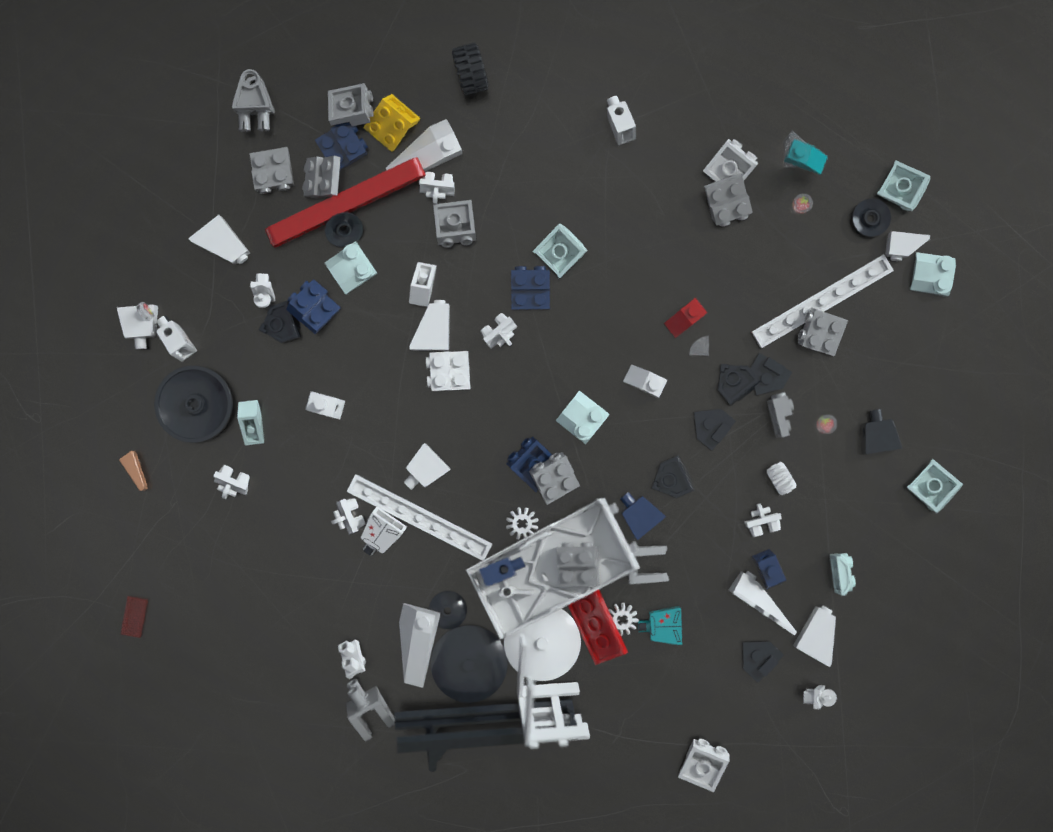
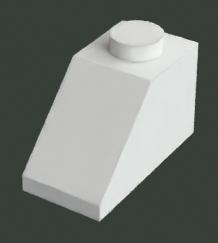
[885,231,930,261]
[409,262,436,307]
[623,364,667,398]

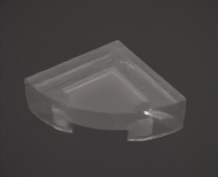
[689,336,709,356]

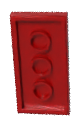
[568,589,628,665]

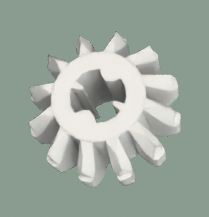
[767,462,796,495]
[506,507,538,540]
[608,603,638,636]

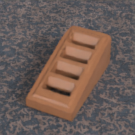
[119,451,148,491]

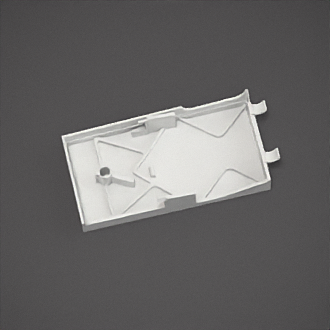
[466,498,640,639]

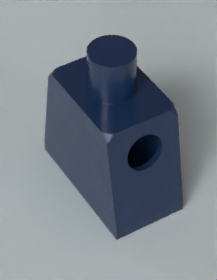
[620,492,666,540]
[752,549,786,590]
[479,557,526,587]

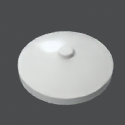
[504,609,581,681]

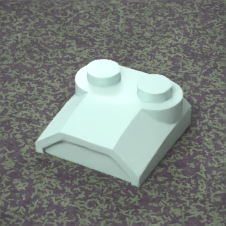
[877,160,930,211]
[533,224,587,278]
[325,241,378,294]
[910,252,956,297]
[556,391,609,444]
[907,459,963,514]
[830,553,856,595]

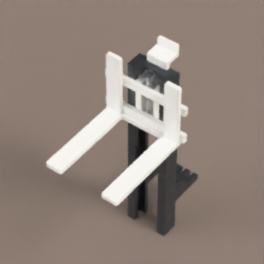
[394,634,590,772]

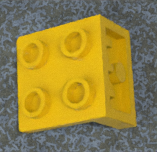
[364,94,421,151]

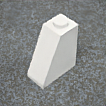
[189,215,250,265]
[410,300,450,351]
[793,605,836,667]

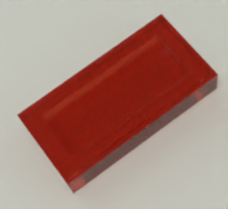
[121,596,148,638]

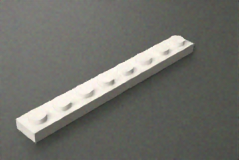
[751,255,894,348]
[347,474,492,561]

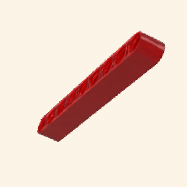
[265,157,426,248]

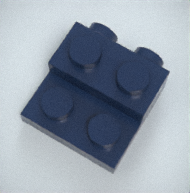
[315,122,368,171]
[511,266,550,310]
[286,279,341,334]
[506,436,552,492]

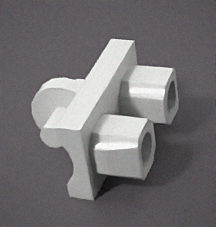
[419,172,454,204]
[251,274,275,308]
[481,313,517,349]
[213,465,250,499]
[331,498,365,534]
[744,503,782,537]
[338,640,366,679]
[803,685,837,709]

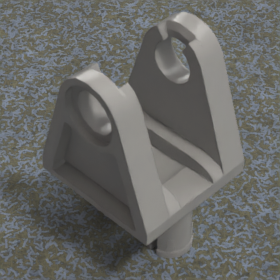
[232,69,274,132]
[629,546,669,584]
[346,679,395,741]

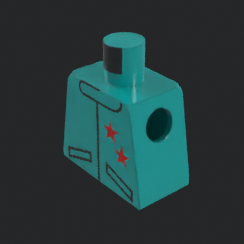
[638,606,682,645]

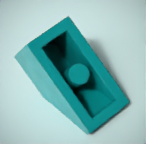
[784,139,828,175]

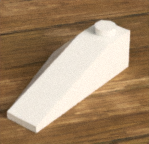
[386,119,463,172]
[729,571,797,635]
[399,603,441,688]

